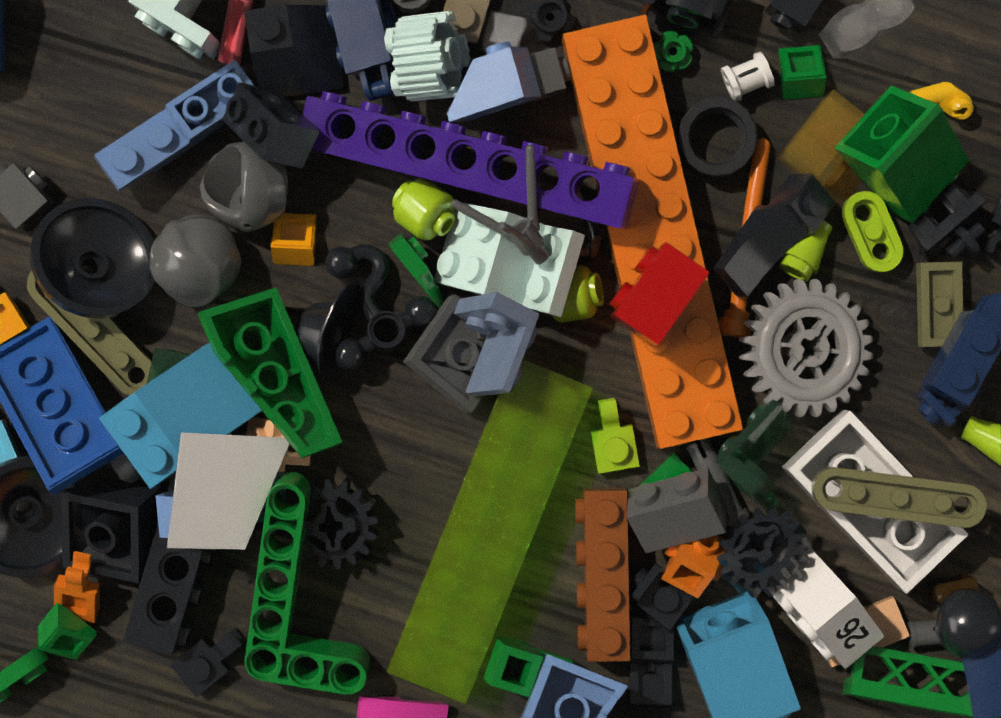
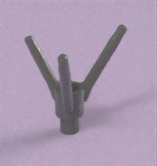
[451,145,550,265]

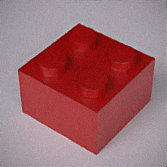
[609,242,710,346]

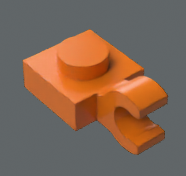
[54,551,100,623]

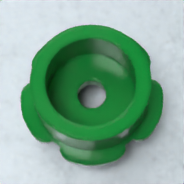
[653,31,693,73]

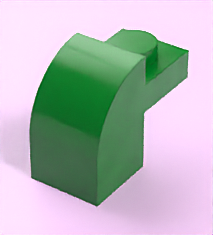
[483,636,574,697]

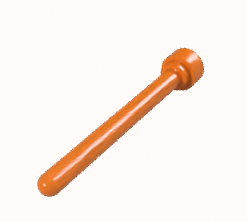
[719,138,771,338]

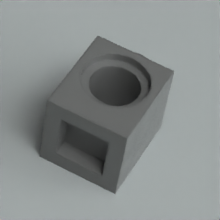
[517,47,572,107]

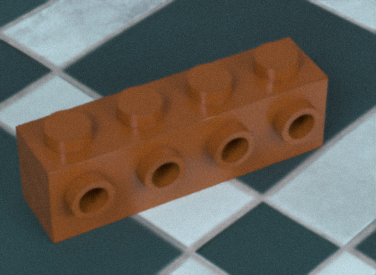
[575,487,630,662]

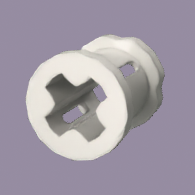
[721,51,775,102]

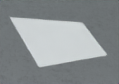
[167,433,289,550]

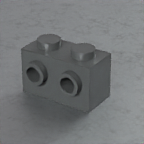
[627,468,726,553]

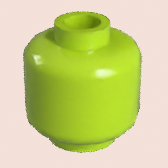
[392,178,455,241]
[552,264,604,323]

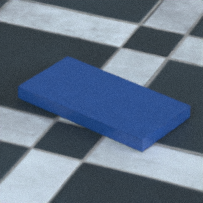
[0,316,124,495]

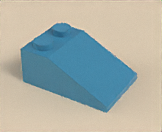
[99,342,262,489]

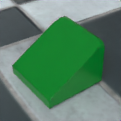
[778,45,826,100]
[38,603,96,660]

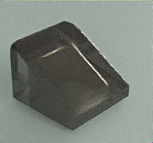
[476,10,528,54]

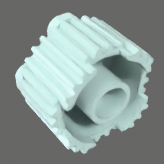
[384,11,471,102]

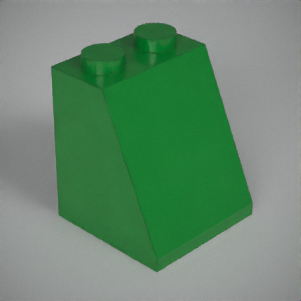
[834,85,970,223]

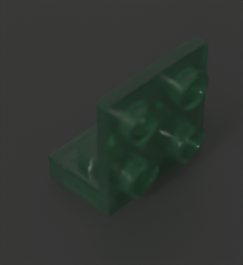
[715,399,793,514]

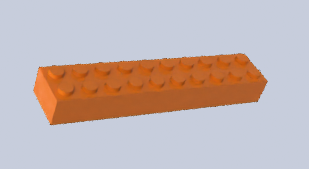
[562,14,743,449]

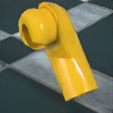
[910,82,974,120]

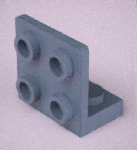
[454,292,539,396]

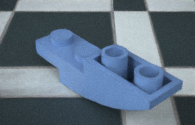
[94,60,254,193]

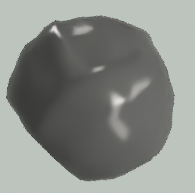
[200,142,288,233]
[149,215,241,307]

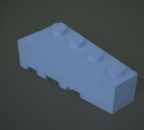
[521,654,628,718]

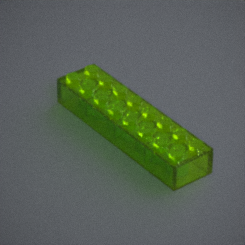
[387,359,593,704]

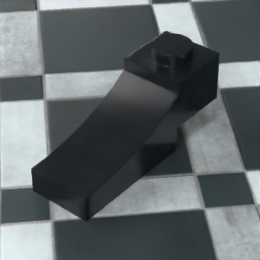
[713,173,835,297]

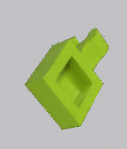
[590,397,640,474]

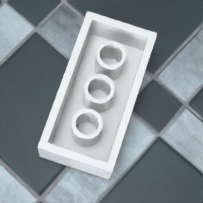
[782,410,968,594]

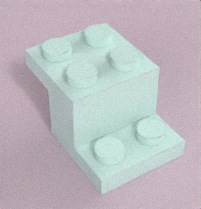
[128,0,220,60]
[435,203,585,317]

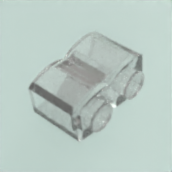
[819,0,915,59]

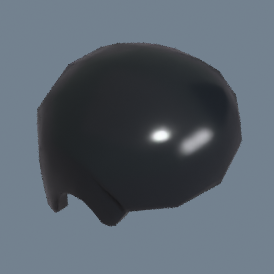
[935,588,1001,658]

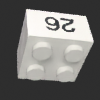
[773,548,884,669]

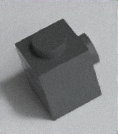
[0,163,56,232]

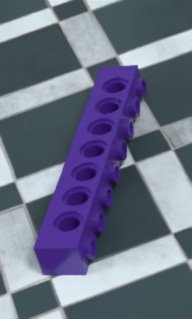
[303,91,640,229]

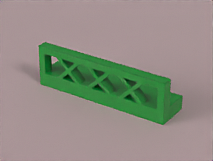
[842,646,1001,718]

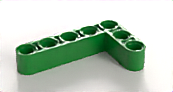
[245,472,371,695]

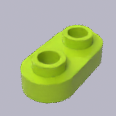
[842,191,903,273]

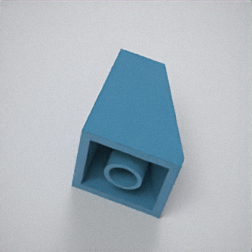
[675,591,801,718]

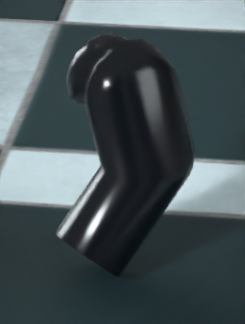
[577,199,607,262]

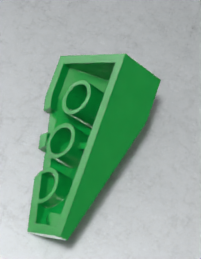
[198,288,342,458]

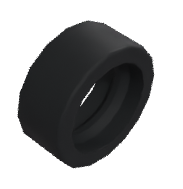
[675,97,758,179]

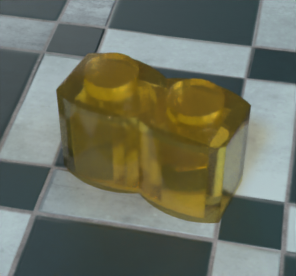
[777,90,864,187]

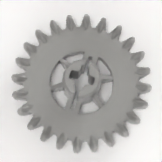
[739,279,873,417]

